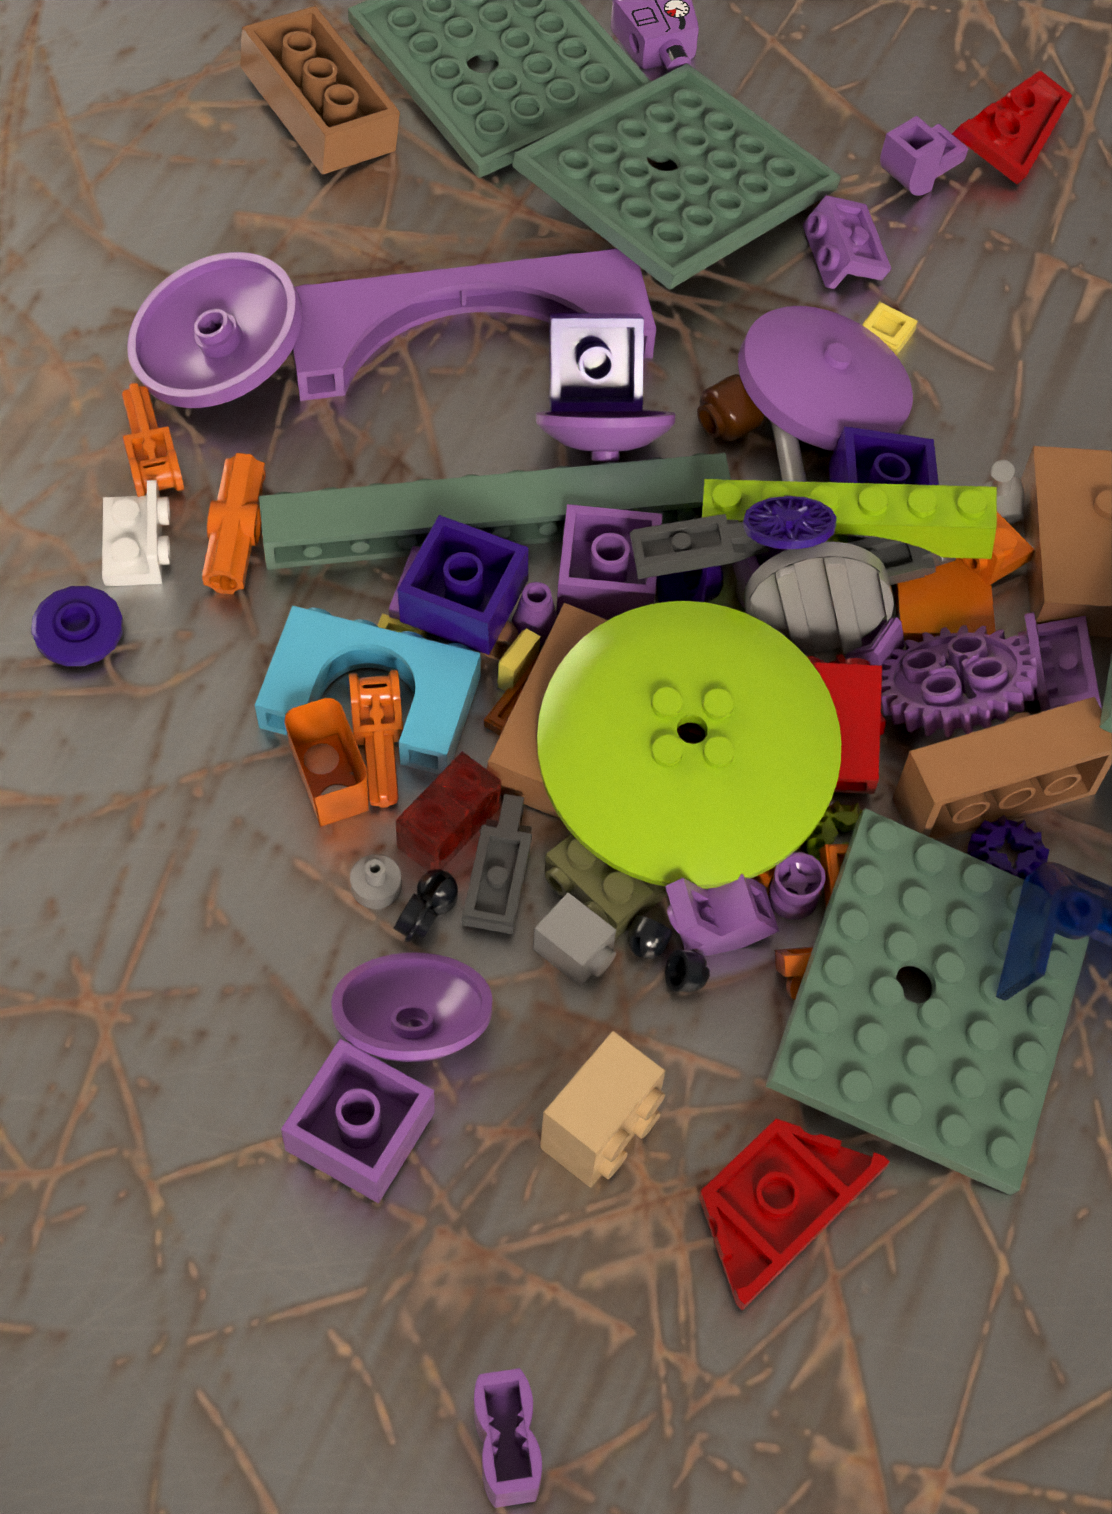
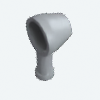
[982,460,1024,525]

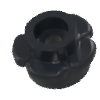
[393,893,438,942]

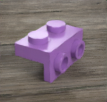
[1018,612,1102,712]

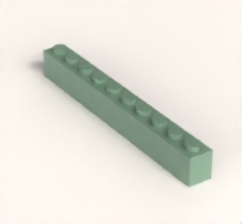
[259,453,731,570]

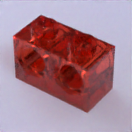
[395,751,501,871]

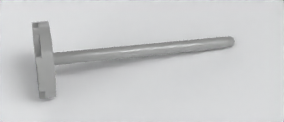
[743,421,894,657]

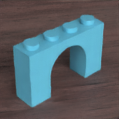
[255,605,481,777]

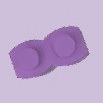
[474,1368,542,1508]

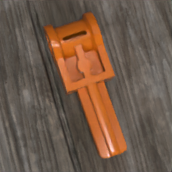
[122,383,184,497]
[349,669,403,808]

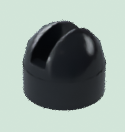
[417,869,458,914]
[627,916,673,959]
[665,950,710,993]

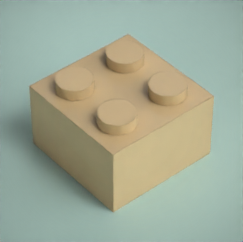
[540,1031,665,1188]

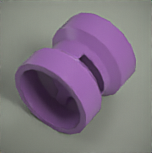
[768,852,826,920]

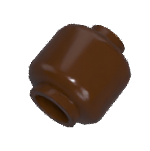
[697,374,765,442]

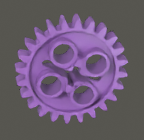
[881,625,1038,737]

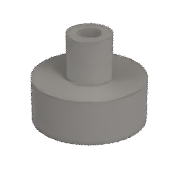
[350,854,402,909]

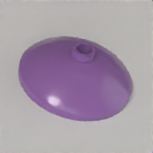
[536,410,675,461]
[331,953,493,1062]

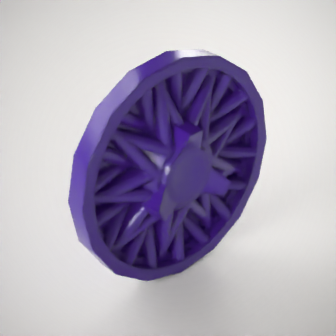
[743,496,837,550]
[31,586,123,666]

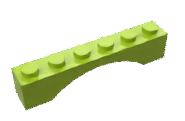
[702,479,997,559]

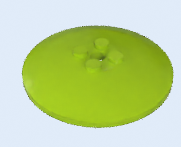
[537,601,842,889]

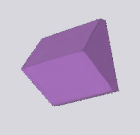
[845,617,905,666]

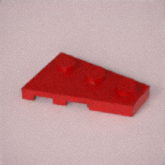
[952,70,1072,185]

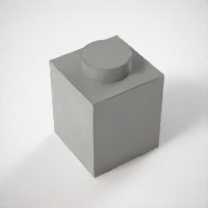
[533,892,616,986]

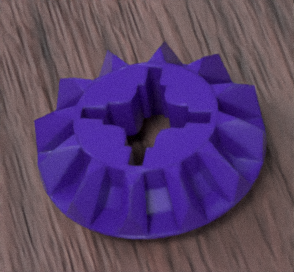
[967,815,1050,885]

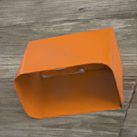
[285,698,369,827]

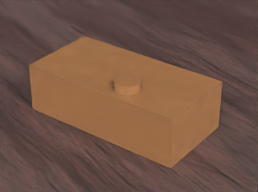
[240,6,400,175]
[1021,446,1112,638]
[484,603,608,819]
[892,697,1112,842]

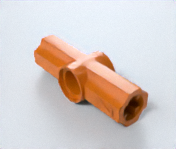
[202,453,266,594]

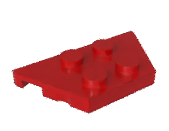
[699,1118,890,1311]

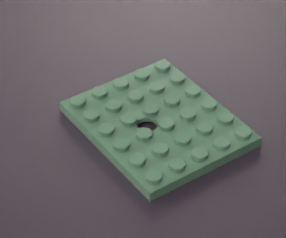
[348,0,651,178]
[512,63,841,290]
[766,808,1096,1196]

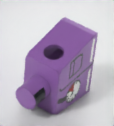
[610,0,699,73]

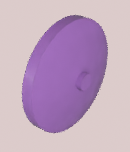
[127,252,302,408]
[738,306,913,451]

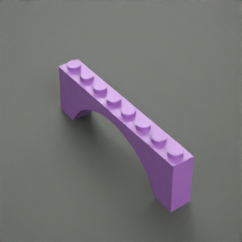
[292,248,656,401]

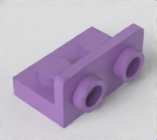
[803,195,891,289]

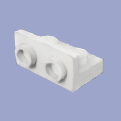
[102,480,171,587]

